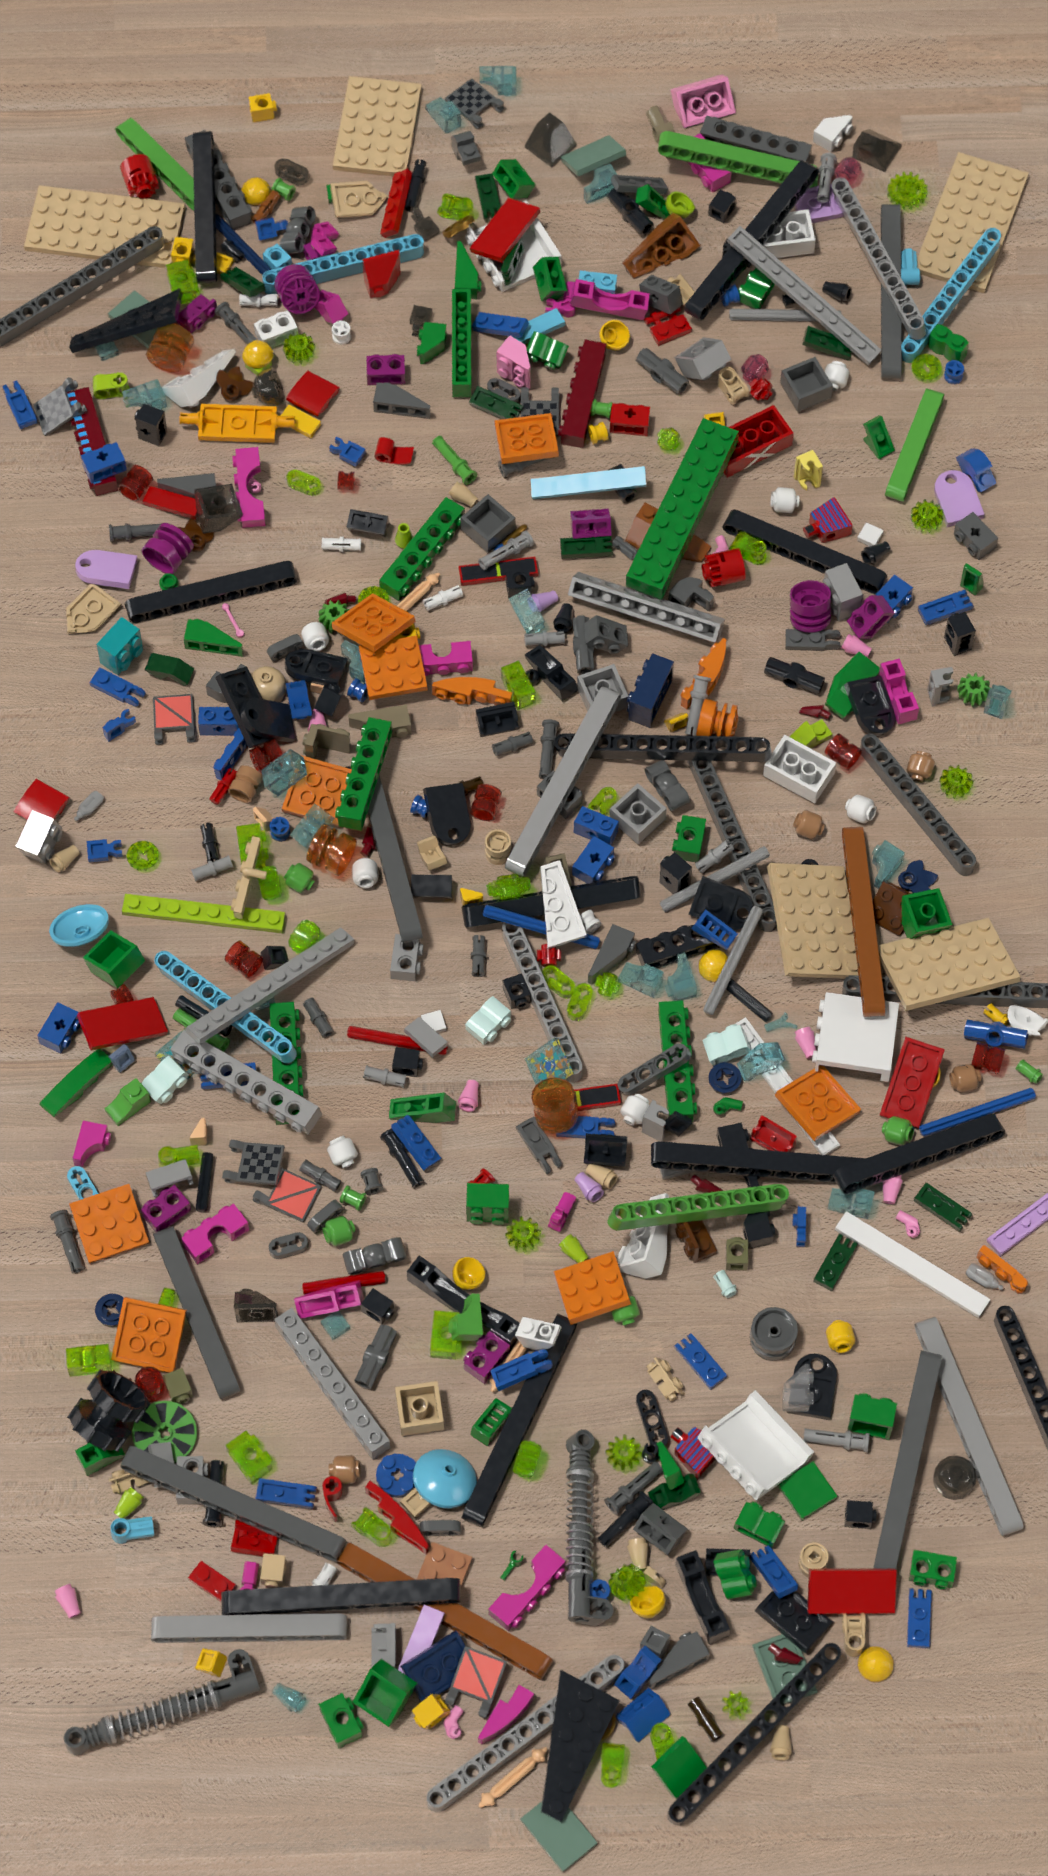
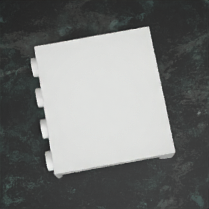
[465,201,561,292]
[812,992,899,1082]
[697,1390,814,1501]

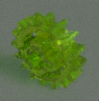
[887,172,928,210]
[486,874,531,900]

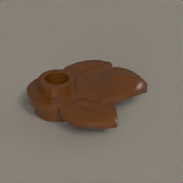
[216,366,253,401]
[177,518,214,552]

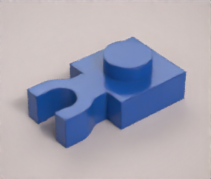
[329,437,366,467]
[87,839,123,863]
[792,1207,806,1247]

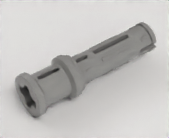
[817,153,837,203]
[478,530,534,570]
[685,675,711,736]
[803,1428,869,1452]

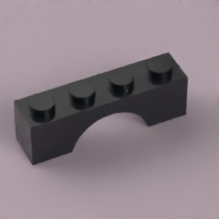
[675,1550,730,1644]

